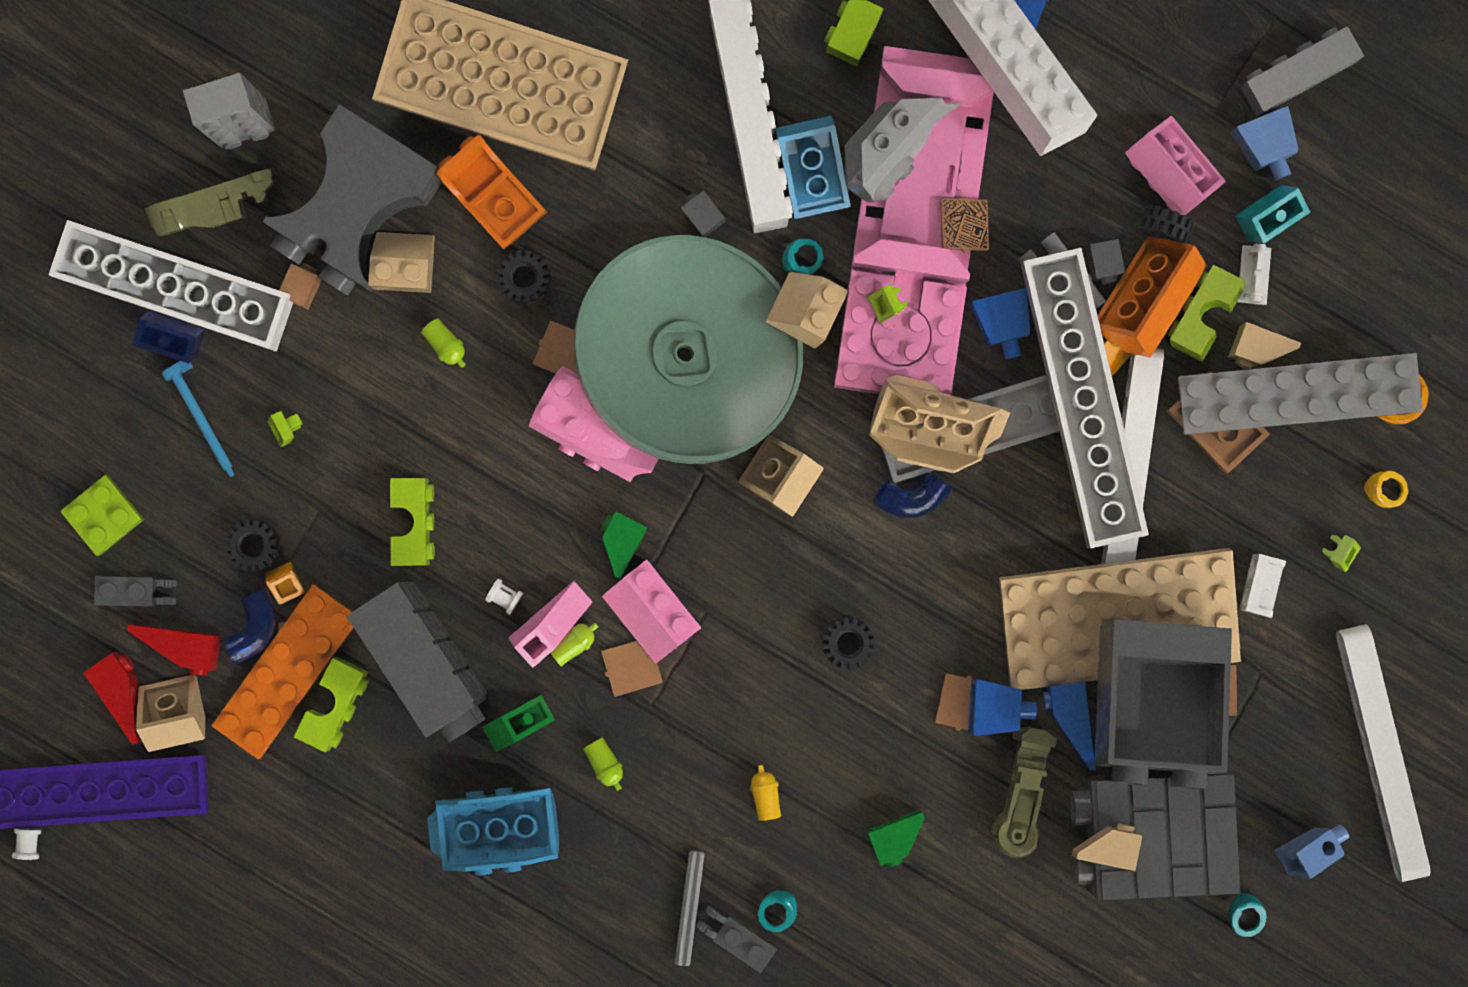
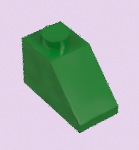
[601,512,648,579]
[482,695,555,752]
[867,809,925,868]

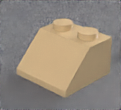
[368,232,435,293]
[765,272,848,349]
[738,434,824,517]
[136,674,206,752]

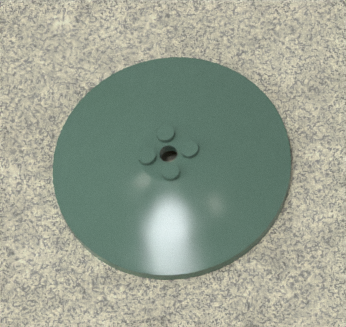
[573,235,803,464]

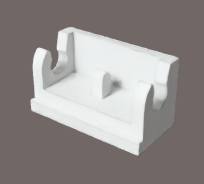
[1239,554,1286,618]

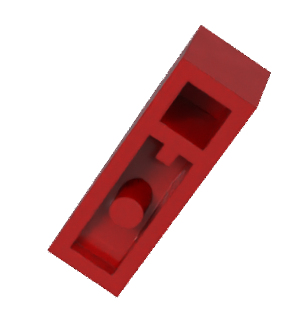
[127,624,221,676]
[84,652,142,745]

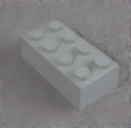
[183,73,276,149]

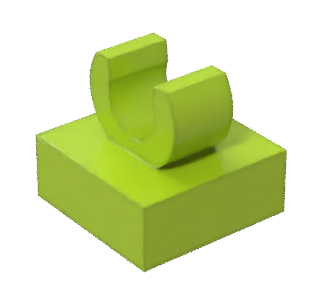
[868,284,908,323]
[268,411,303,447]
[1322,535,1361,572]

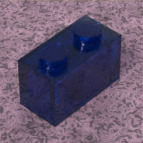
[133,311,205,364]

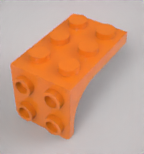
[436,135,547,251]

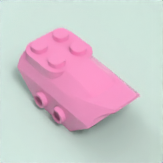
[529,366,659,482]

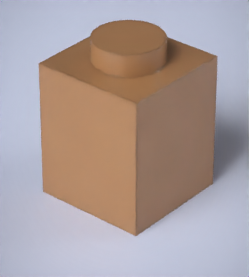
[279,262,322,310]

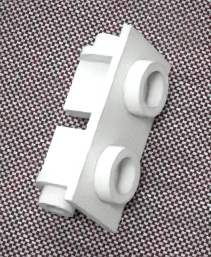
[1237,244,1271,305]

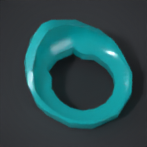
[782,239,824,275]
[758,891,797,932]
[1228,893,1267,937]

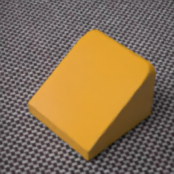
[1104,339,1132,376]
[265,562,306,605]

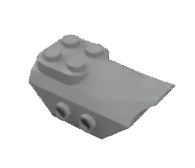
[844,98,962,202]

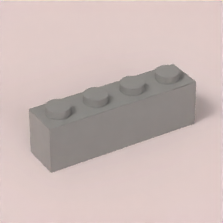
[1240,26,1364,117]

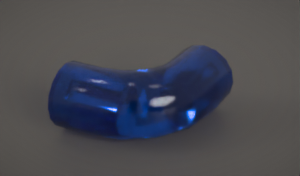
[873,472,953,518]
[224,589,277,664]

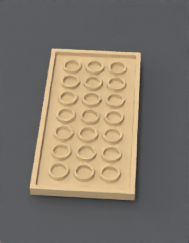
[372,0,628,171]
[999,548,1241,690]

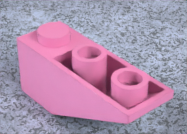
[509,581,592,667]

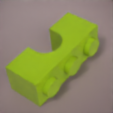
[1168,265,1245,362]
[390,478,435,566]
[294,657,369,752]

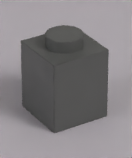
[681,191,725,237]
[1086,239,1125,285]

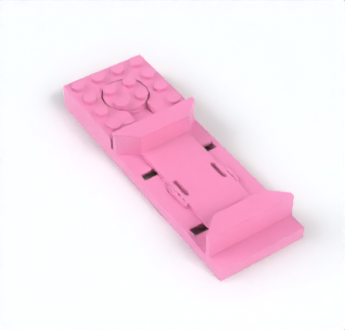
[833,46,994,395]

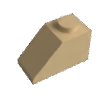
[1228,322,1301,370]
[1072,823,1142,871]

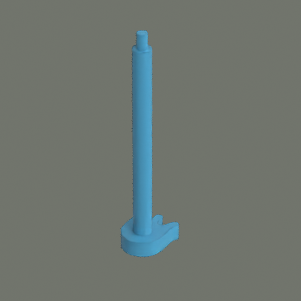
[161,359,235,477]

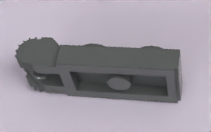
[94,576,177,606]
[695,905,777,973]

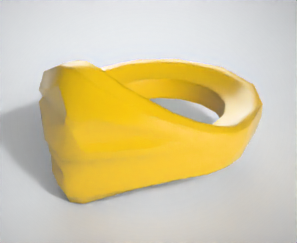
[1364,470,1408,508]

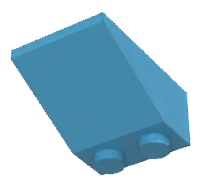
[775,116,851,219]

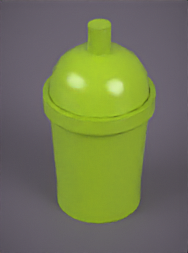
[421,318,466,368]
[550,623,598,667]
[583,737,623,791]

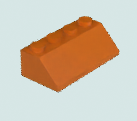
[1097,236,1208,358]

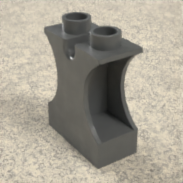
[263,104,442,296]

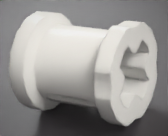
[485,578,523,615]
[12,827,41,860]

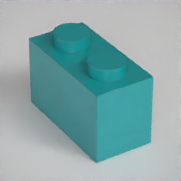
[1235,185,1310,244]

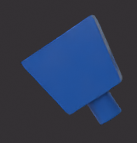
[970,288,1030,360]
[968,679,1037,736]

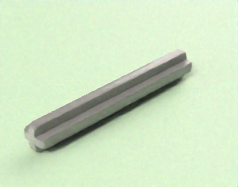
[675,850,705,966]

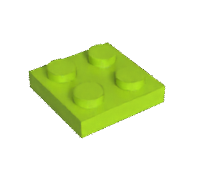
[60,475,144,556]

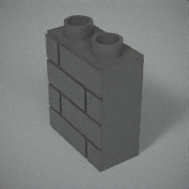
[347,582,488,743]
[1094,619,1232,789]
[1070,772,1241,900]

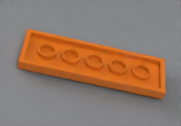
[212,584,354,760]

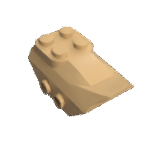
[869,375,1011,473]

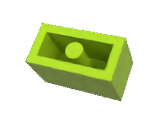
[824,0,883,66]

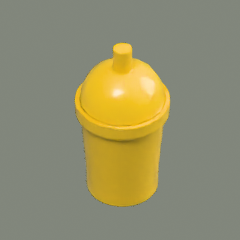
[749,765,781,821]

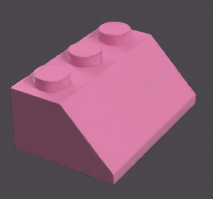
[1125,115,1226,215]
[602,560,701,664]

